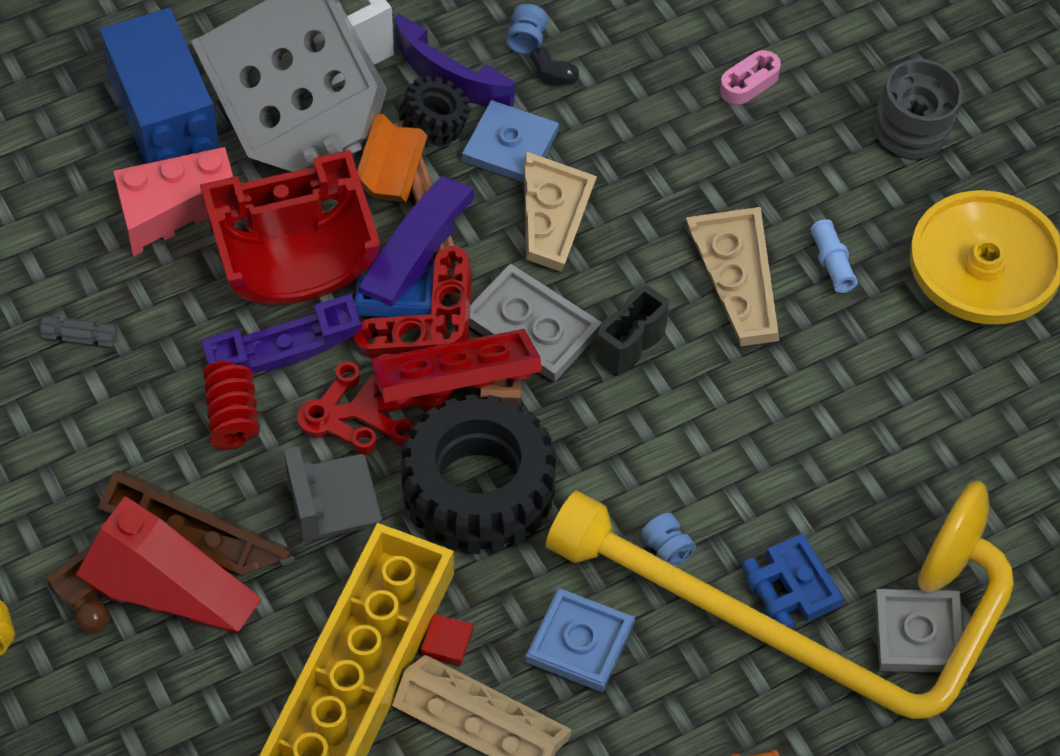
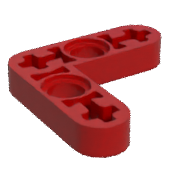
[354,246,472,358]

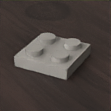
[875,589,963,672]

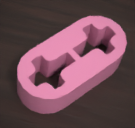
[720,50,781,105]

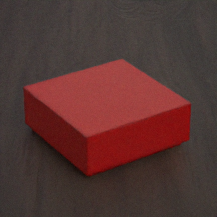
[421,614,473,667]

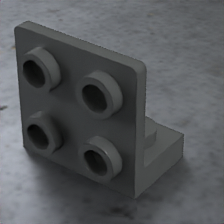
[283,446,382,542]

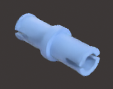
[810,219,858,293]

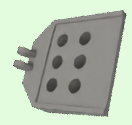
[191,0,387,172]

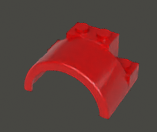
[200,150,380,305]

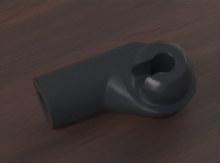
[530,47,579,85]

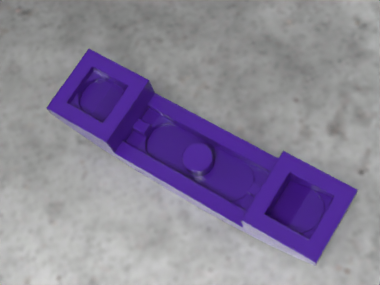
[394,13,515,107]
[202,294,362,373]

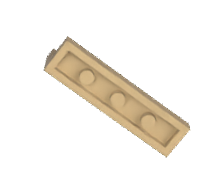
[392,655,572,756]

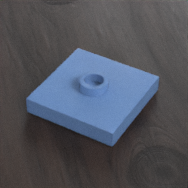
[462,100,559,183]
[525,588,635,693]

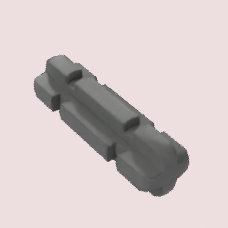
[40,316,117,347]

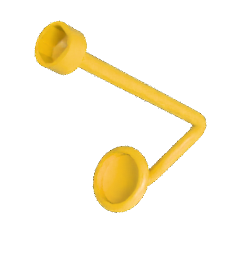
[545,480,1014,719]

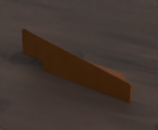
[98,471,295,575]

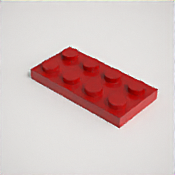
[371,329,542,404]

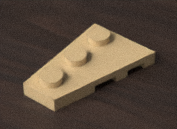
[524,151,597,272]

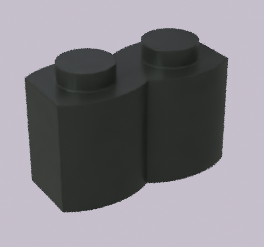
[596,285,669,375]

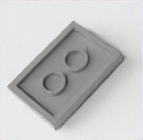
[469,263,602,382]

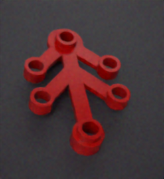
[297,354,449,454]

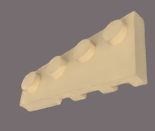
[685,207,779,346]

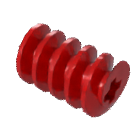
[203,361,260,450]

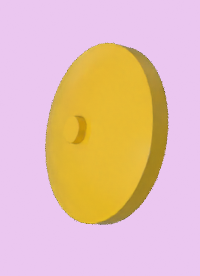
[910,190,1060,324]

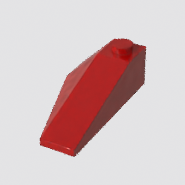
[76,496,262,634]

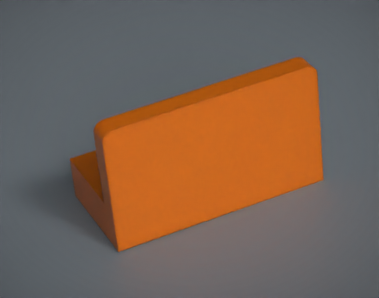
[357,114,427,203]

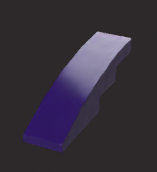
[359,176,474,306]

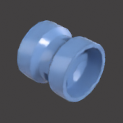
[506,4,548,55]
[640,513,696,567]

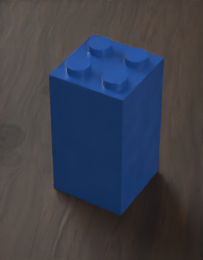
[99,8,219,164]

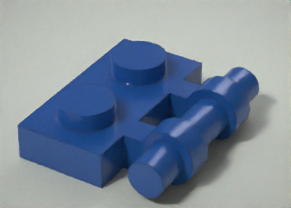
[741,533,844,629]

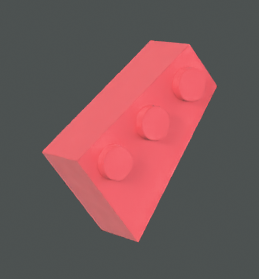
[113,147,233,257]

